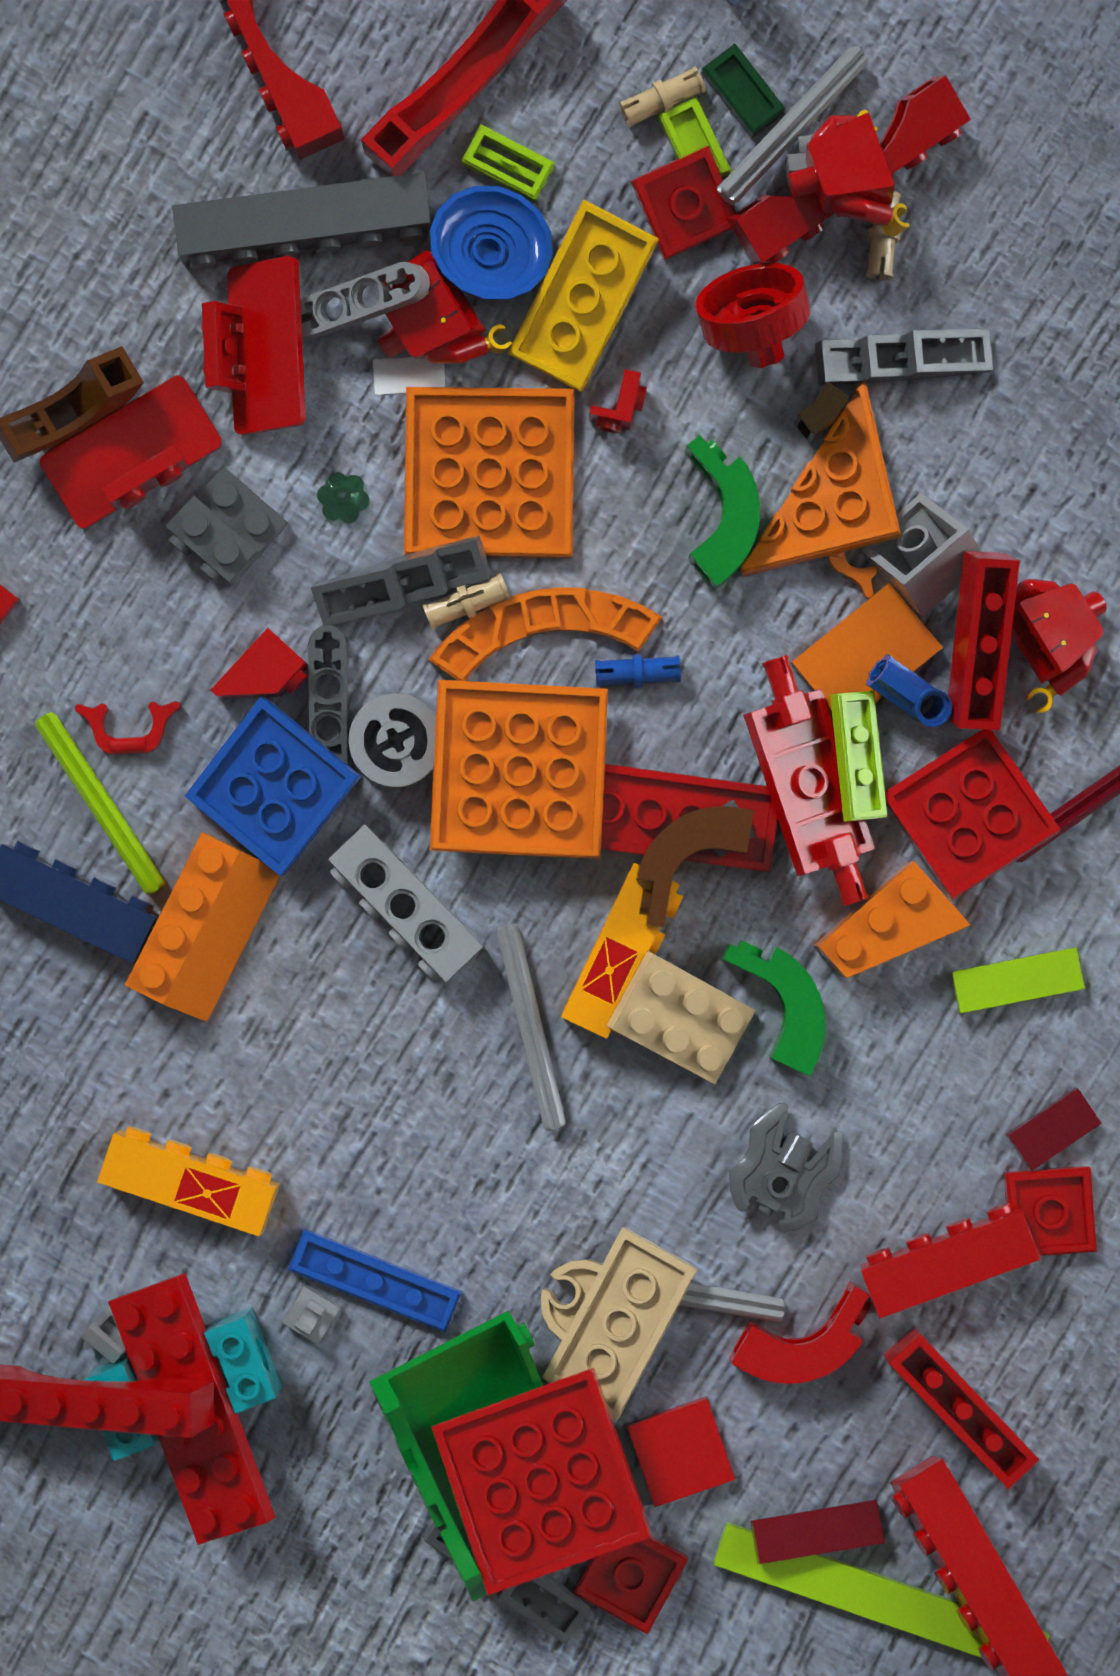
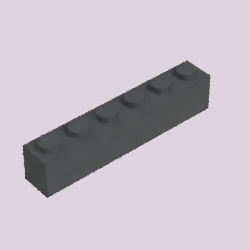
[172,172,432,270]

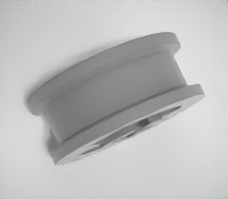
[349,693,436,788]

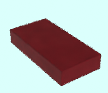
[1006,1087,1102,1171]

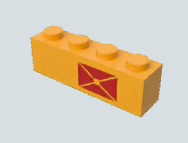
[561,863,683,1039]
[97,1126,280,1236]

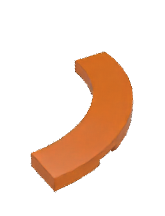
[428,587,662,681]

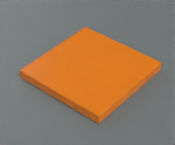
[404,387,574,558]
[429,680,608,859]

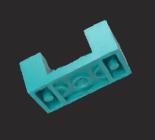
[83,1307,282,1461]

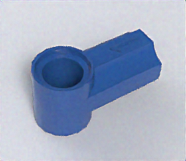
[866,654,952,727]

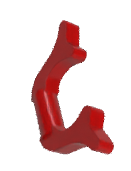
[75,701,182,755]

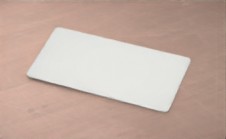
[373,357,445,395]

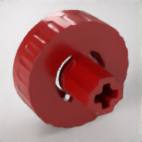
[695,263,811,369]

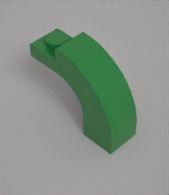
[685,435,760,591]
[721,940,826,1076]

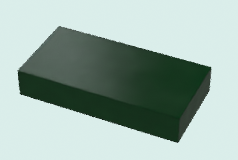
[701,43,786,138]

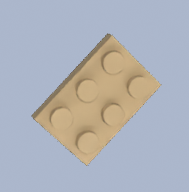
[606,951,756,1084]

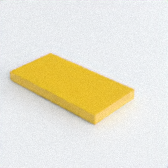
[508,199,660,392]

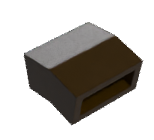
[794,382,850,444]

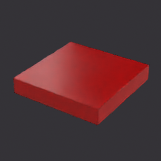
[630,145,736,260]
[1003,1166,1097,1256]
[627,1396,735,1507]
[573,1536,688,1635]

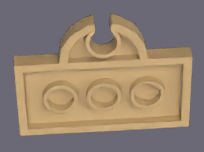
[541,1227,698,1421]

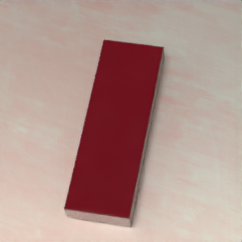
[750,1500,885,1564]

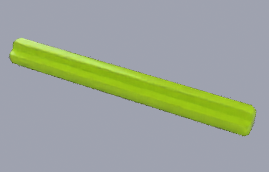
[35,712,166,895]

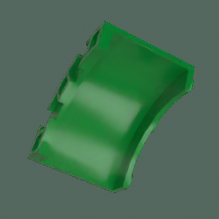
[369,1311,544,1602]

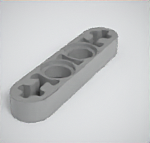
[300,262,430,343]

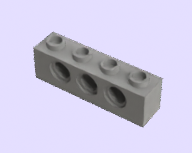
[328,824,484,982]

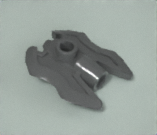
[729,1103,843,1233]

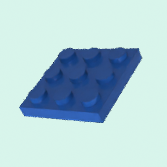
[185,697,362,876]

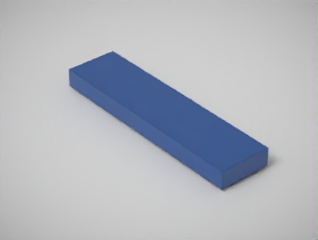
[288,1229,462,1333]

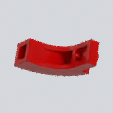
[729,1281,871,1384]

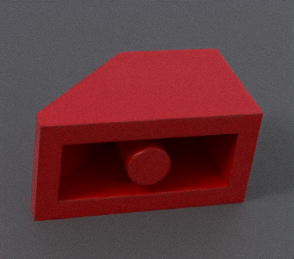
[210,628,308,699]

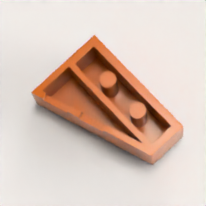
[813,861,971,978]

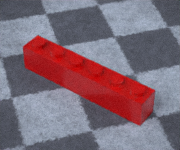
[889,1456,1068,1676]

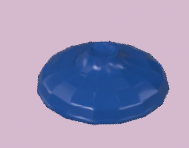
[430,186,553,300]

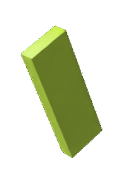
[830,691,888,822]
[950,947,1085,1013]

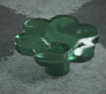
[317,472,370,524]

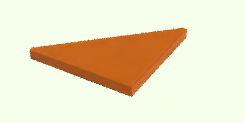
[740,382,902,577]

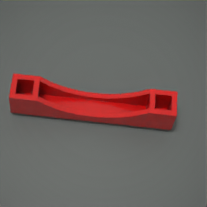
[223,0,345,160]
[361,0,567,177]
[726,75,971,263]
[0,1364,214,1438]

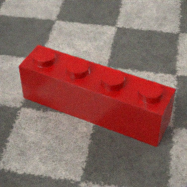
[948,551,1020,730]
[860,1203,1041,1319]
[883,1326,1039,1490]

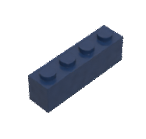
[0,840,159,964]

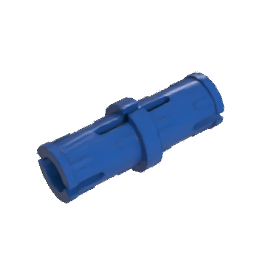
[595,654,681,688]

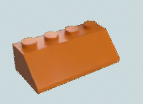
[125,832,281,1022]

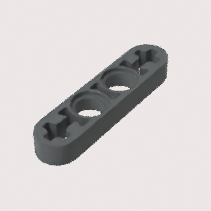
[308,625,349,766]

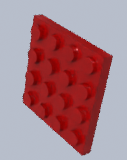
[431,1368,653,1595]

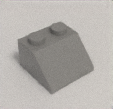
[858,493,981,616]

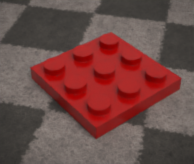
[885,730,1061,901]

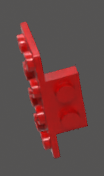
[201,256,306,435]
[40,375,222,529]

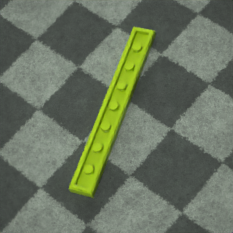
[713,1521,1050,1658]

